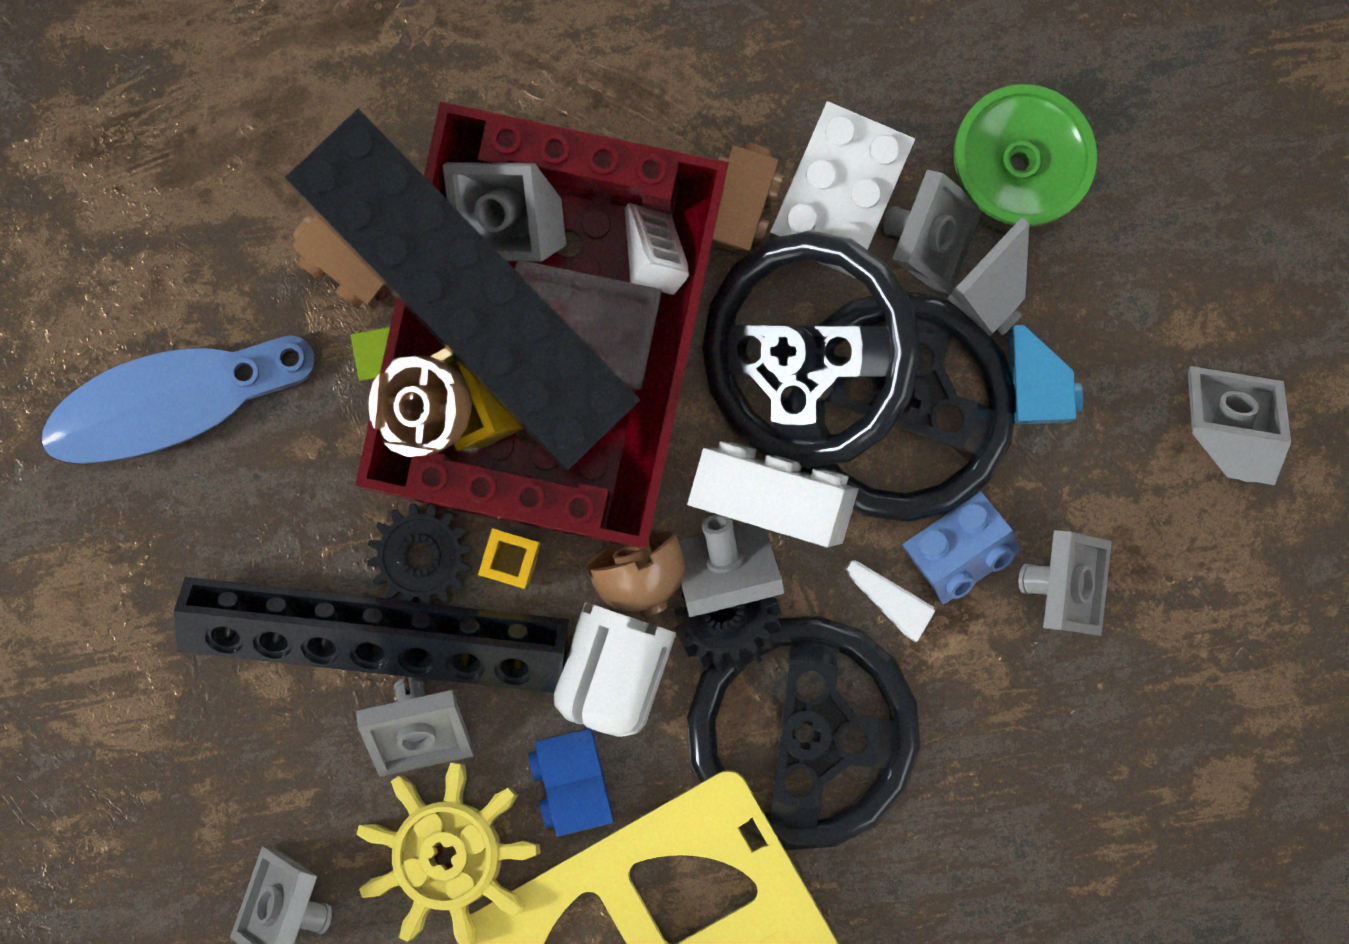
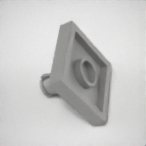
[883,170,982,294]
[679,514,785,617]
[1019,530,1112,636]
[356,677,473,777]
[230,846,332,944]

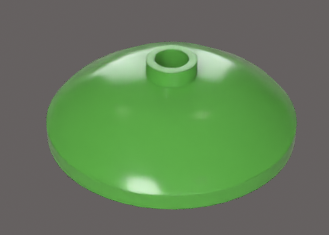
[954,84,1097,226]

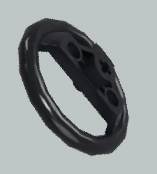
[702,230,921,468]
[790,291,1016,522]
[687,615,921,850]

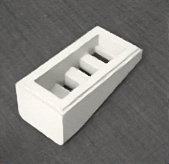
[624,203,689,295]
[844,560,936,642]

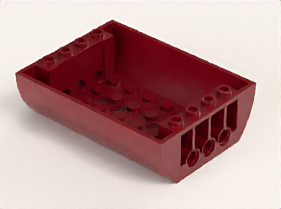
[355,101,729,549]

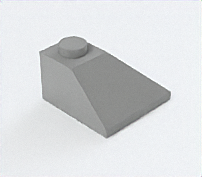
[443,162,566,262]
[946,217,1030,336]
[1188,366,1291,485]

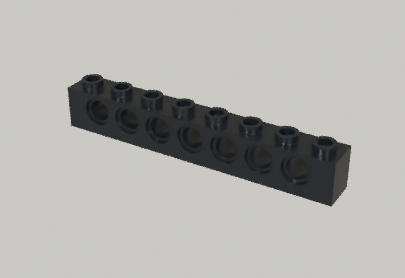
[174,577,569,693]

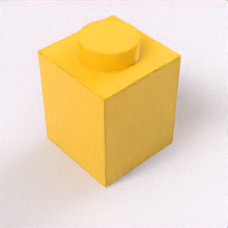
[478,528,542,590]

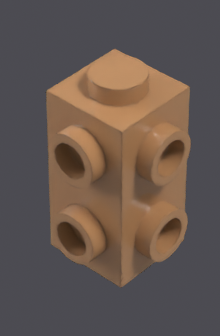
[711,143,784,257]
[291,214,389,310]

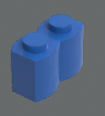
[528,728,615,837]

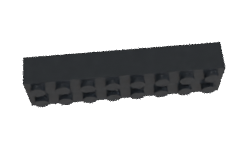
[284,108,641,472]

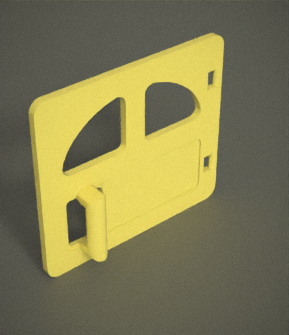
[470,770,839,944]

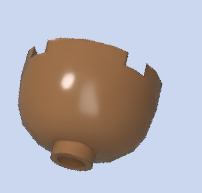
[368,356,472,456]
[586,529,686,617]

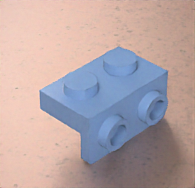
[902,491,1020,604]

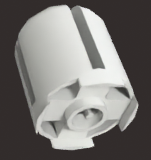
[554,602,676,737]

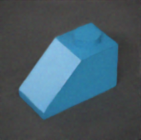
[1007,325,1083,425]

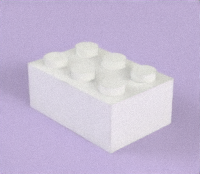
[769,101,915,278]
[687,441,859,547]

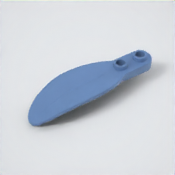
[42,335,315,464]

